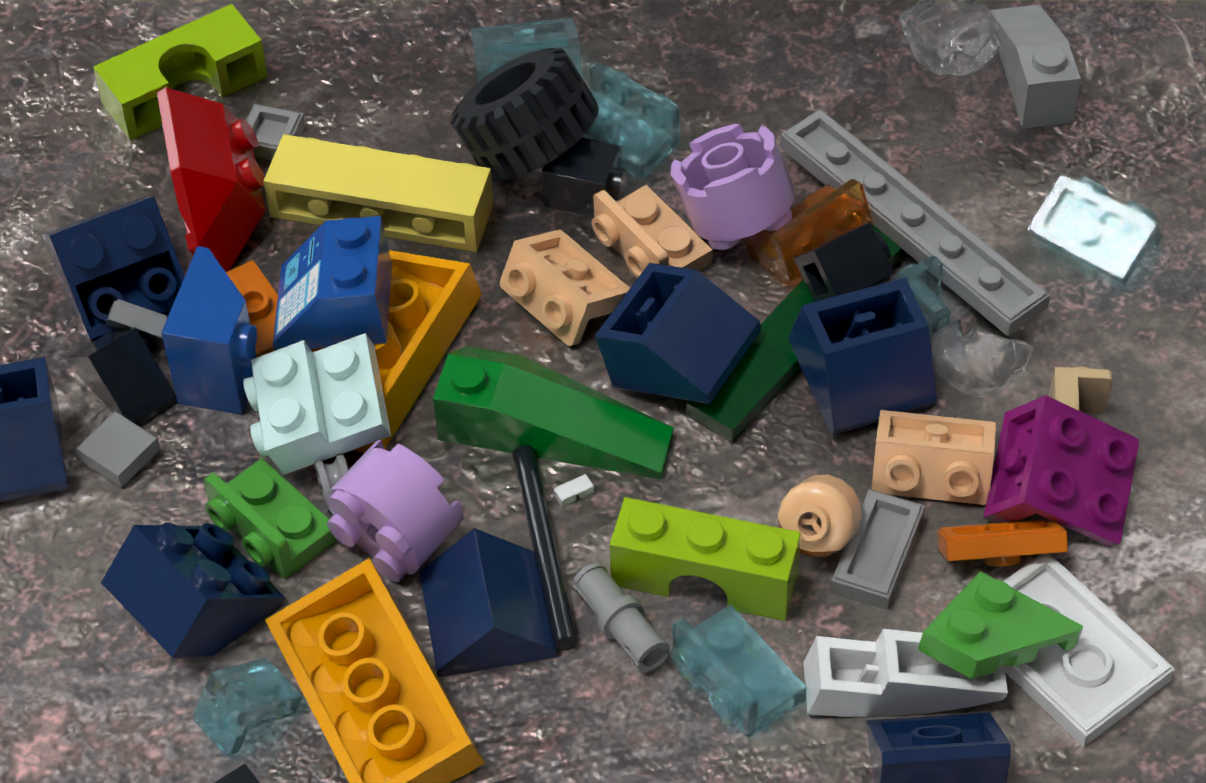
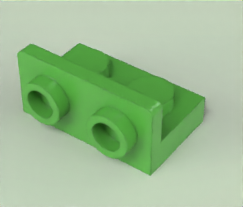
[203,458,337,580]

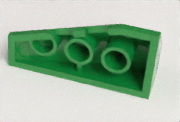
[433,346,674,480]

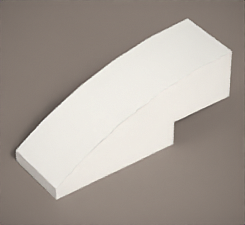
[803,629,1008,717]

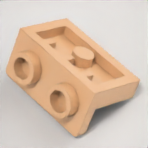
[592,185,713,279]
[500,229,630,346]
[871,410,996,505]

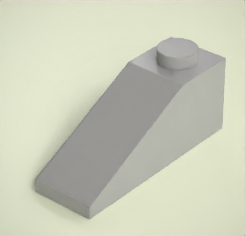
[988,4,1081,129]

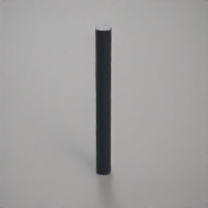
[512,446,578,651]

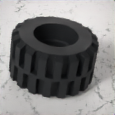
[451,48,599,181]

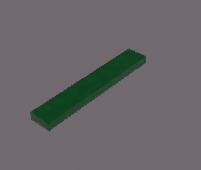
[686,216,907,442]

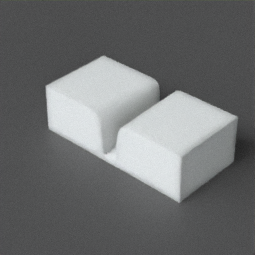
[553,474,594,507]

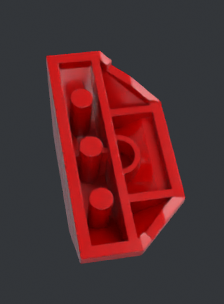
[157,88,266,272]

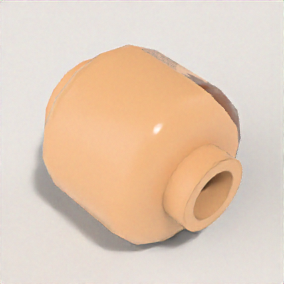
[778,475,862,558]

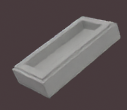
[831,489,925,610]

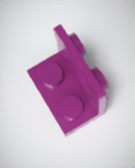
[983,395,1139,547]

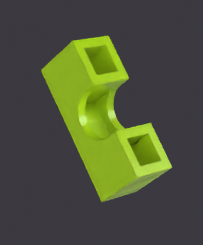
[93,4,268,141]
[609,497,801,621]

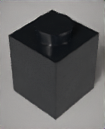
[542,137,628,218]
[794,222,894,302]

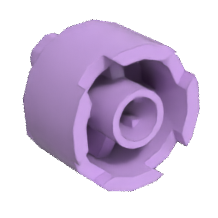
[671,124,794,250]
[326,440,464,582]

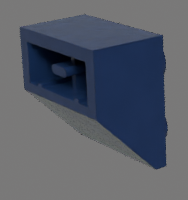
[42,196,185,340]
[595,263,762,404]
[788,277,937,436]
[0,357,69,502]
[101,523,286,658]

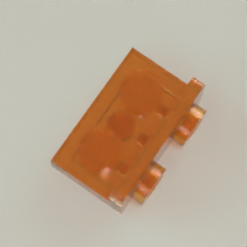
[745,179,873,282]

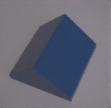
[419,528,557,678]
[866,712,1011,783]

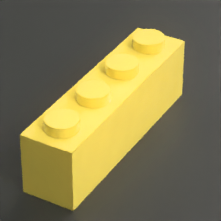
[263,134,494,252]

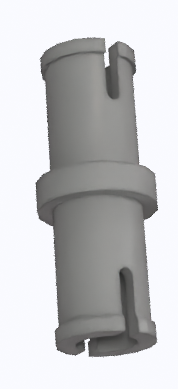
[572,562,670,672]

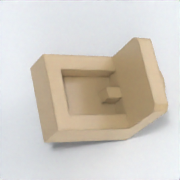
[1049,366,1112,414]

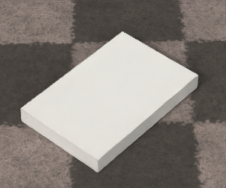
[1003,553,1175,747]

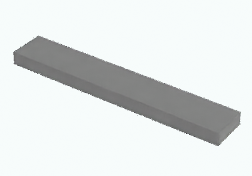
[780,109,1050,336]

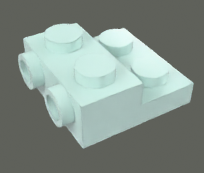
[244,333,391,475]

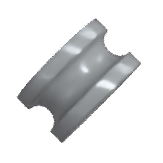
[314,454,348,512]

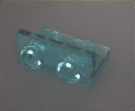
[471,17,582,82]
[583,62,680,181]
[1027,174,1162,285]
[670,604,807,738]

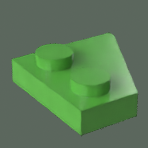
[918,571,1083,679]

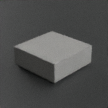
[246,104,306,160]
[105,299,167,344]
[76,412,160,488]

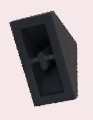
[67,327,178,427]

